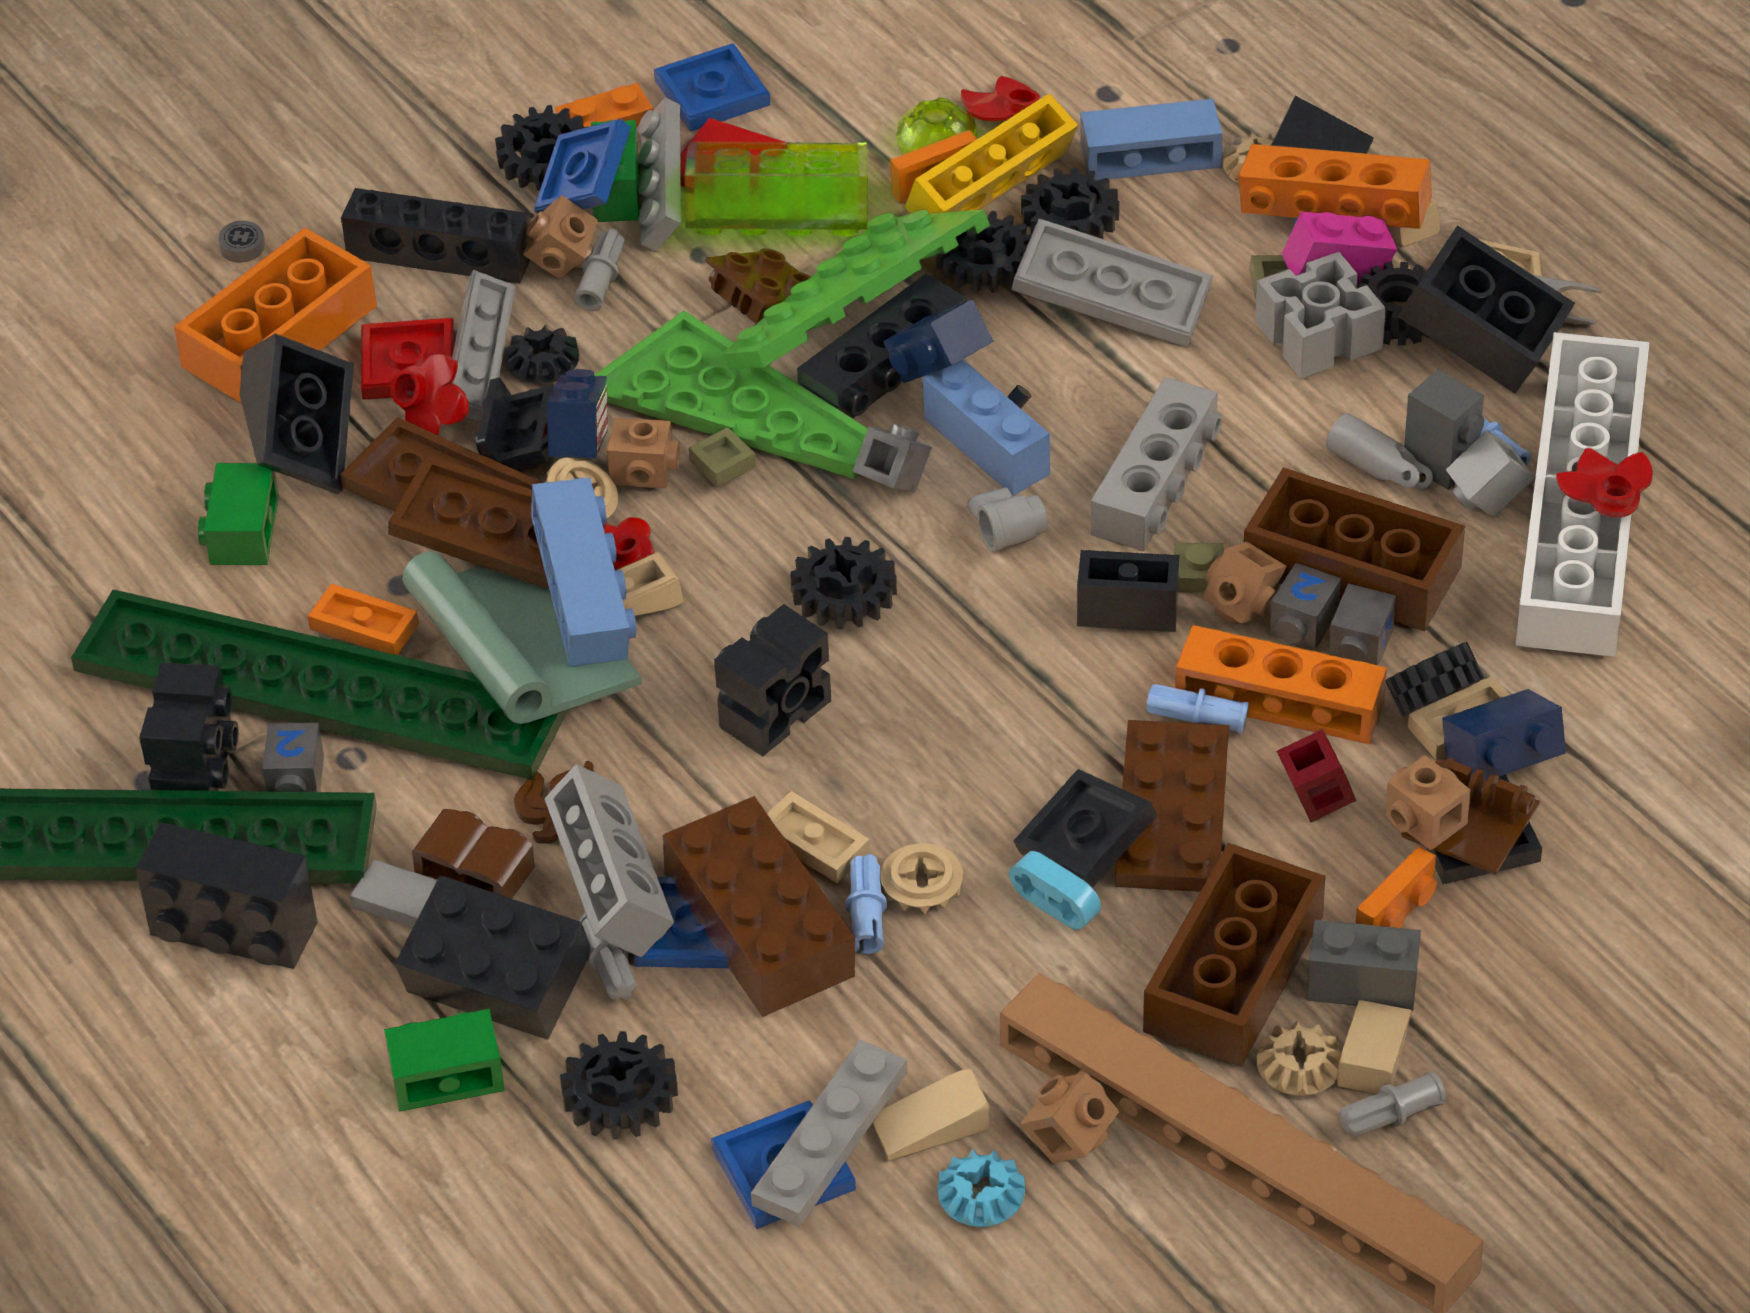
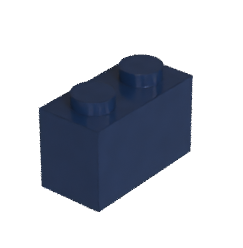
[883,299,994,383]
[1442,689,1566,780]

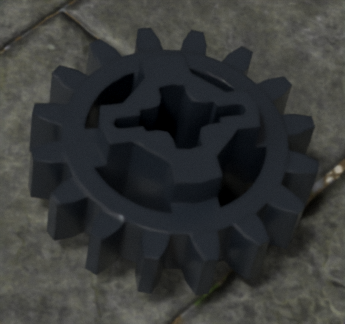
[495,105,587,191]
[1021,167,1120,239]
[935,211,1032,293]
[790,537,897,629]
[560,1031,678,1140]

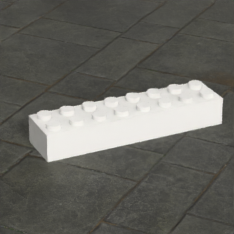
[1515,332,1649,657]

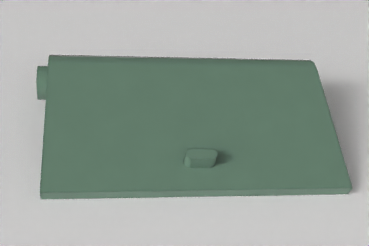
[402,551,642,724]

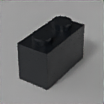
[1077,550,1180,632]

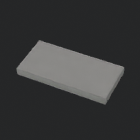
[1011,219,1213,348]

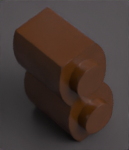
[412,809,535,899]

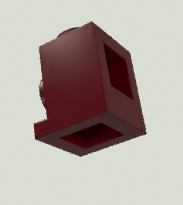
[1276,729,1357,823]

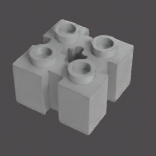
[1255,252,1385,379]

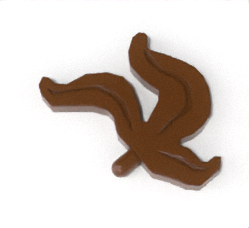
[514,761,594,844]

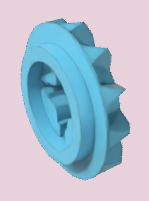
[937,1148,1025,1227]

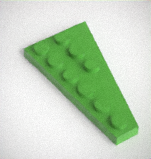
[723,209,990,370]
[594,311,868,479]

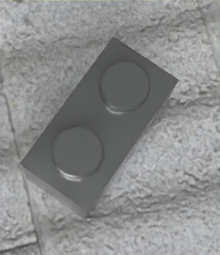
[1404,369,1485,490]
[1307,920,1421,1012]

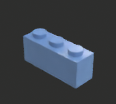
[1080,99,1222,181]
[923,360,1050,496]

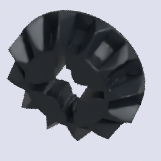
[505,324,580,384]

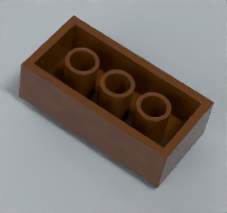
[1244,467,1465,631]
[663,796,855,1017]
[1143,843,1326,1067]

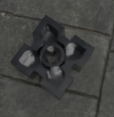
[714,604,832,757]
[139,662,239,791]

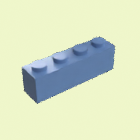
[531,477,636,667]

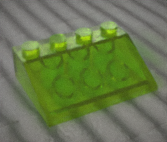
[685,142,868,236]

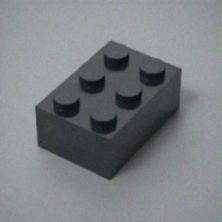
[1397,225,1575,394]
[135,822,318,969]
[394,875,591,1040]

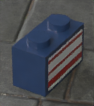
[547,369,608,458]

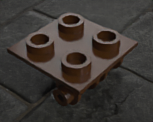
[705,248,811,324]
[1401,757,1540,874]

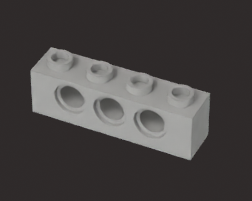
[1091,377,1223,551]
[544,764,674,957]

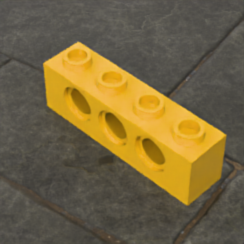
[905,93,1078,214]

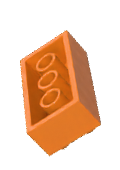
[174,228,377,404]

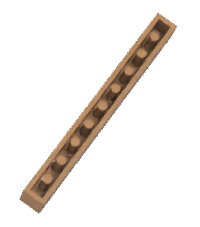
[1000,973,1484,1313]

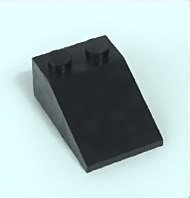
[239,333,354,494]

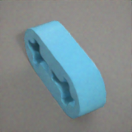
[1009,851,1101,930]

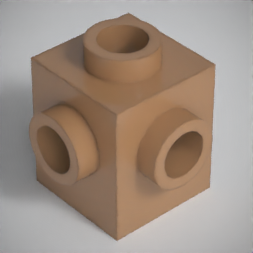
[523,195,598,279]
[607,417,680,489]
[1201,541,1287,624]
[1386,755,1470,850]
[1020,1072,1120,1164]

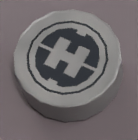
[219,221,265,263]

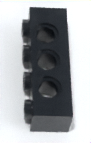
[341,188,530,284]
[797,273,967,419]

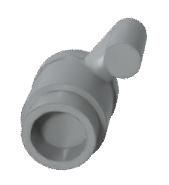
[968,487,1048,552]

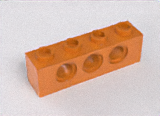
[1238,144,1432,229]
[1175,625,1387,744]

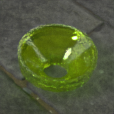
[896,97,977,155]

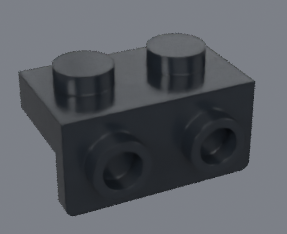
[475,377,554,471]

